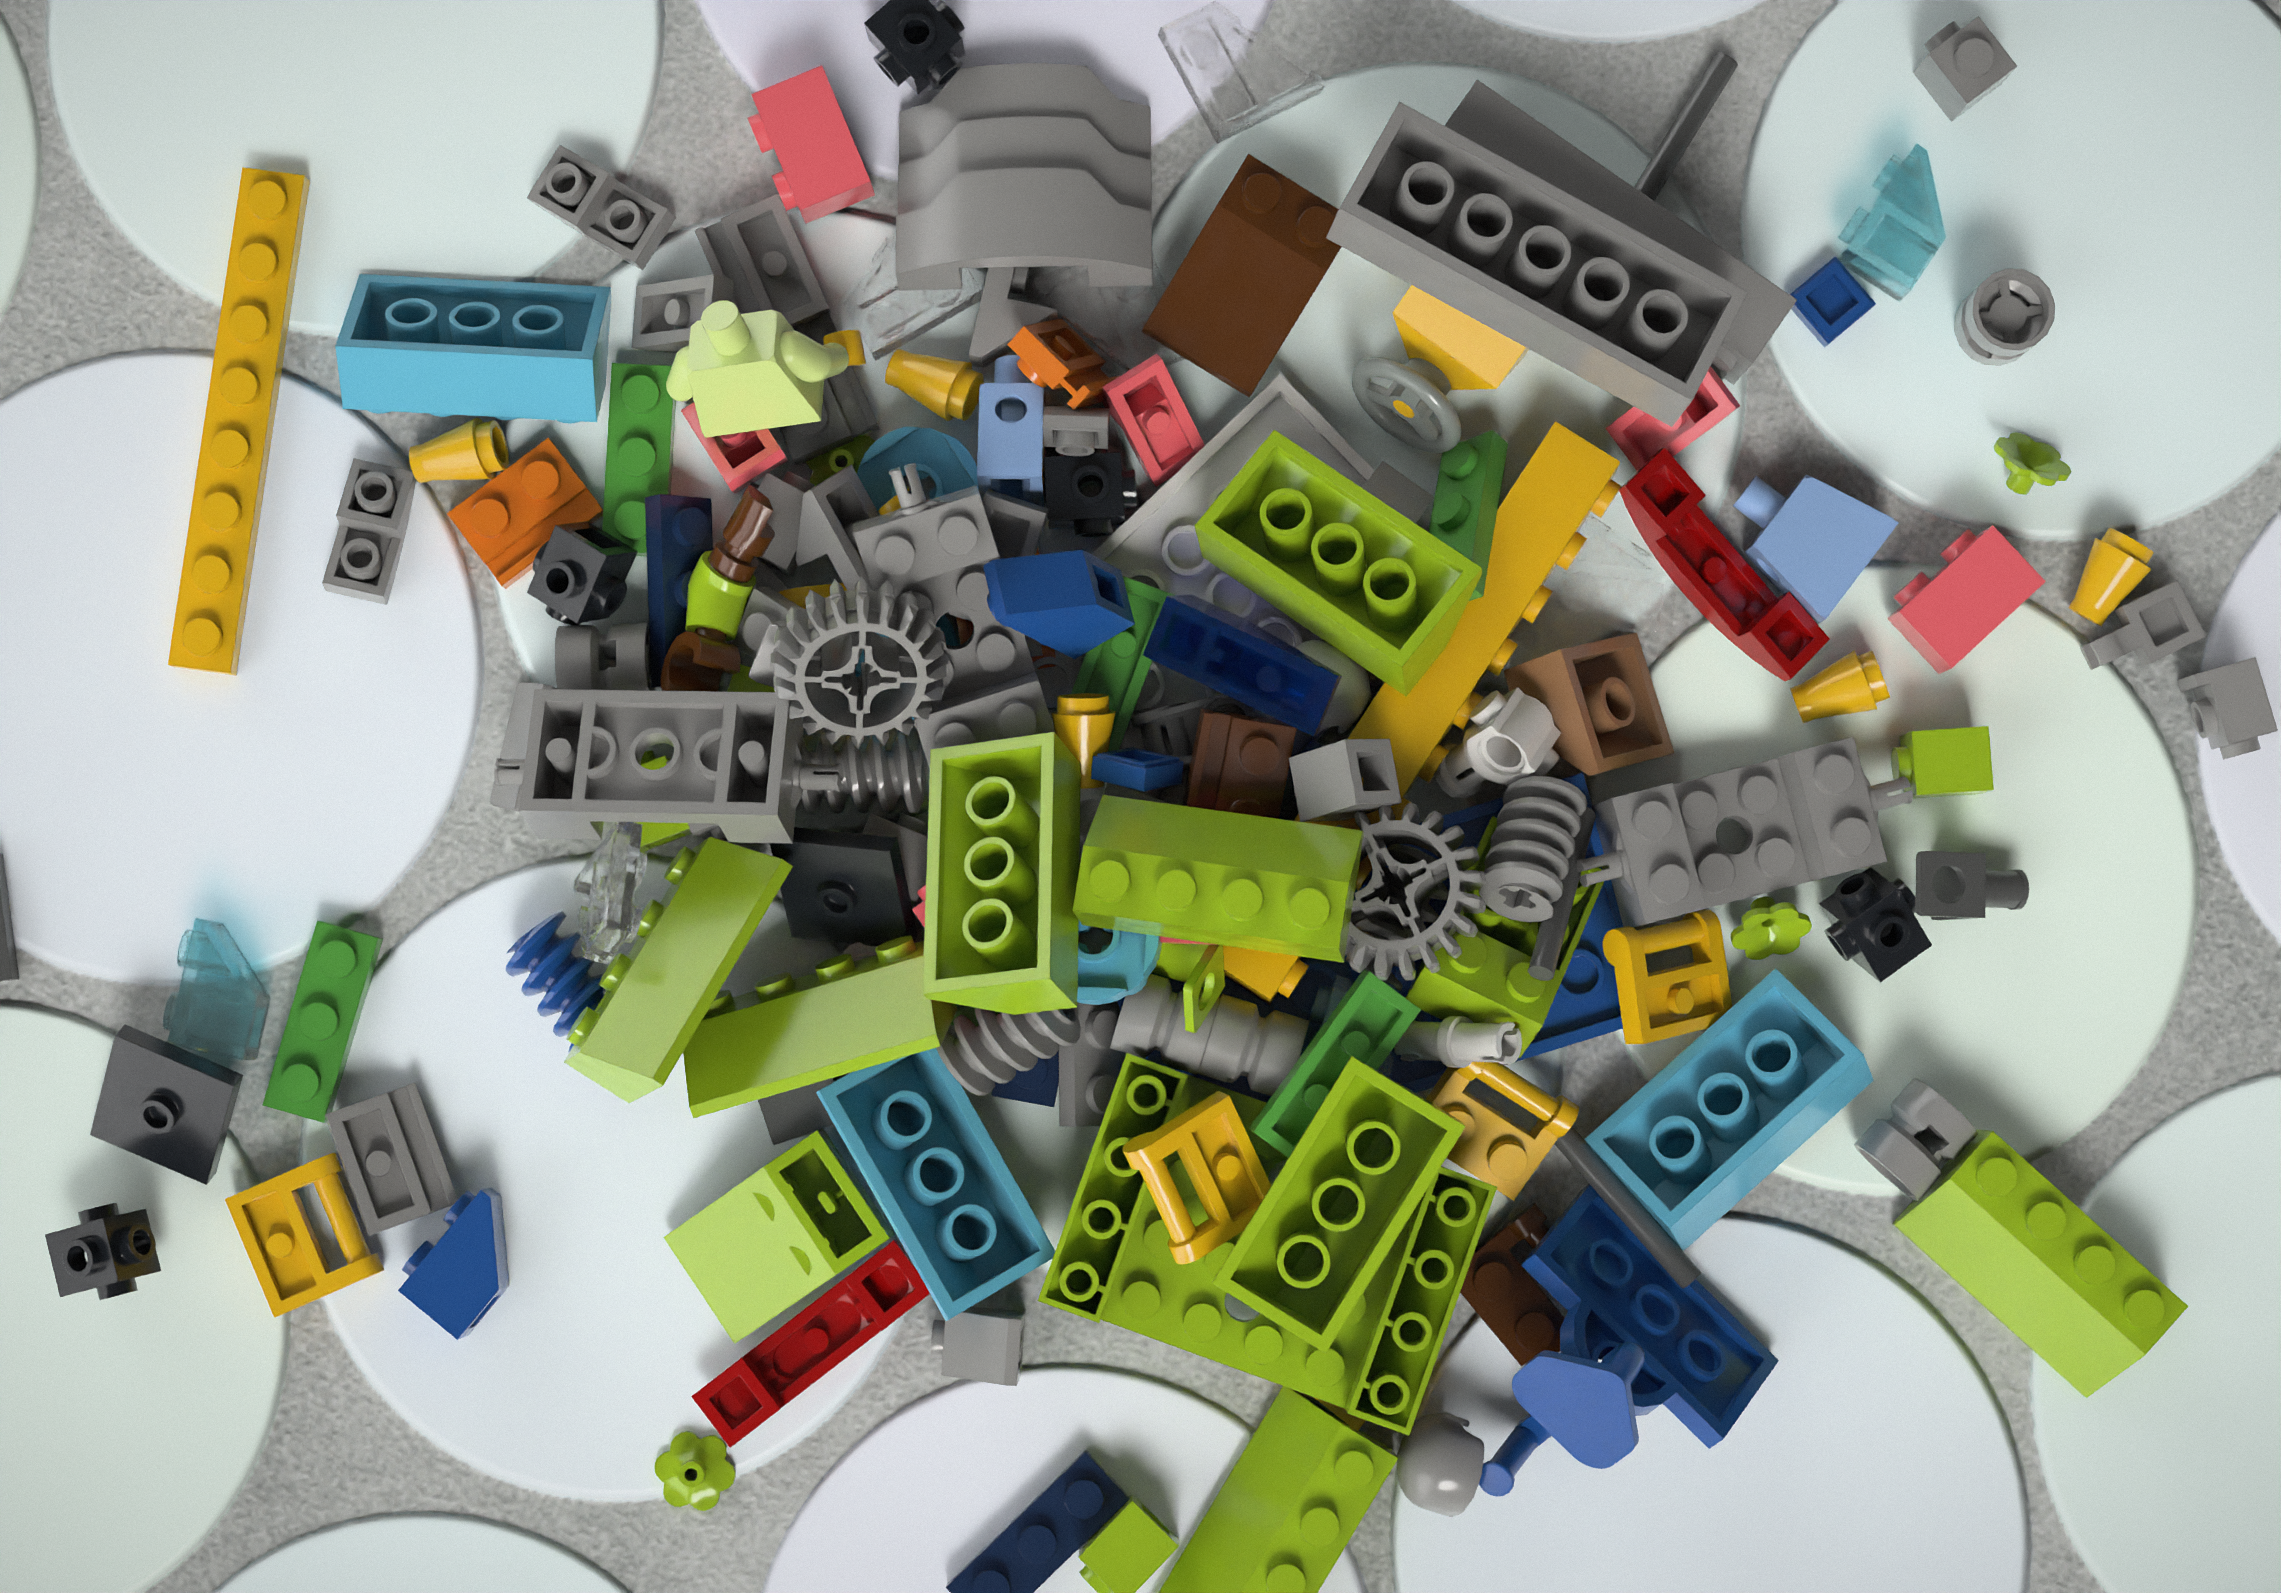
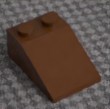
[1141,153,1341,398]

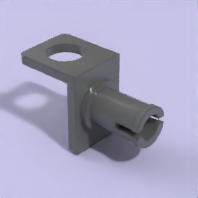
[1915,851,2029,921]

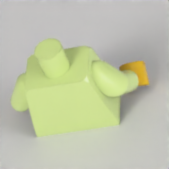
[666,300,866,438]

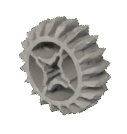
[770,576,949,749]
[1336,803,1487,981]

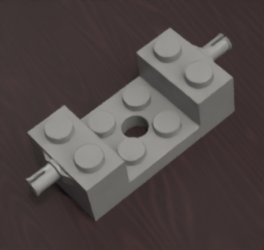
[853,463,1055,768]
[494,689,843,844]
[1576,737,1913,928]

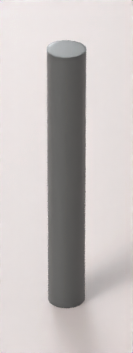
[1634,52,1738,201]
[1528,807,1596,981]
[1554,1126,1702,1289]

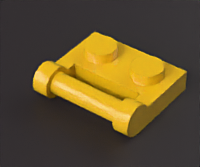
[1603,909,1732,1044]
[1426,1062,1579,1201]
[1122,1091,1271,1264]
[225,1152,385,1318]

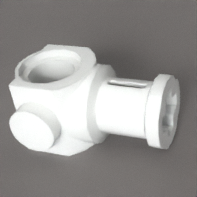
[1435,687,1561,798]

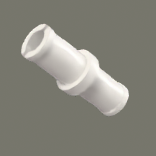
[1394,1016,1522,1068]

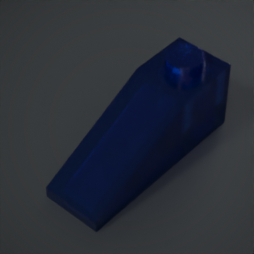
[1143,594,1342,736]

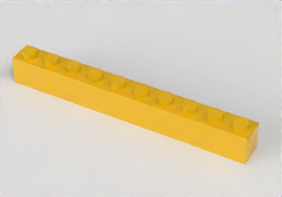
[1223,421,1622,1005]

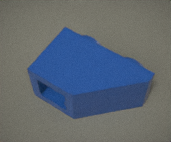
[983,550,1135,659]
[398,1187,510,1340]

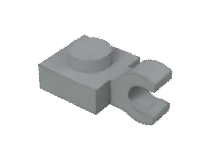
[2080,580,2206,670]

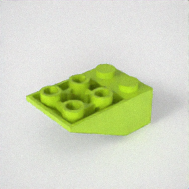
[1405,816,1604,1058]
[663,1129,895,1344]

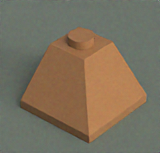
[1503,632,1674,776]

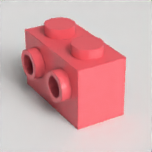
[748,65,875,224]
[1887,525,2046,674]

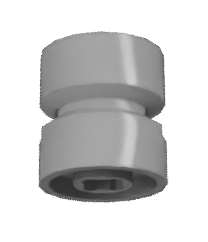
[1954,268,2055,366]
[555,622,656,691]
[1110,973,1221,1075]
[1198,994,1309,1096]
[1854,1078,1978,1201]

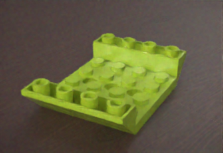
[1037,1053,1497,1436]

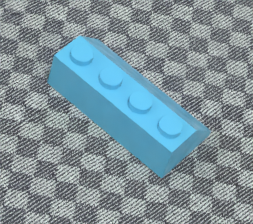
[335,274,611,424]
[1585,968,1874,1251]
[816,1048,1055,1321]

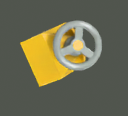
[1352,285,1530,453]

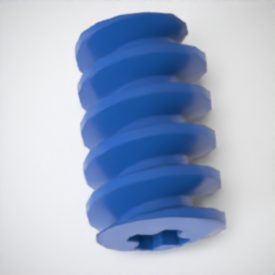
[505,911,606,1052]

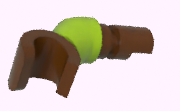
[661,485,775,692]

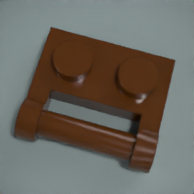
[1460,1203,1565,1367]

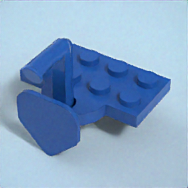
[1479,1184,1779,1497]

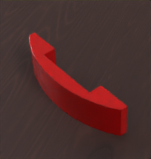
[1619,447,1830,682]
[691,1239,930,1448]

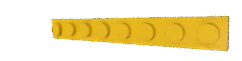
[168,167,310,676]

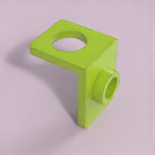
[1151,943,1225,1033]

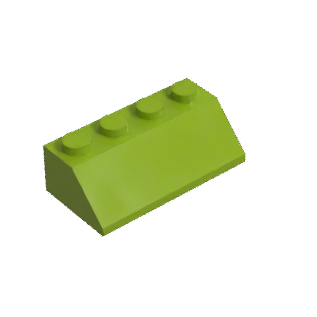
[1194,430,1482,696]
[922,732,1081,1015]
[1072,795,1364,963]
[564,837,793,1104]
[683,936,957,1119]
[1212,1056,1466,1354]
[1892,1129,2189,1398]
[1158,1386,1398,1593]

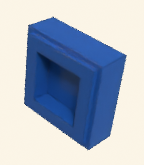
[1790,256,1876,348]
[1091,747,1184,791]

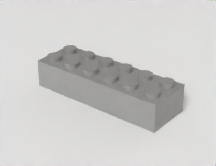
[1444,79,1797,385]
[1326,101,1749,427]

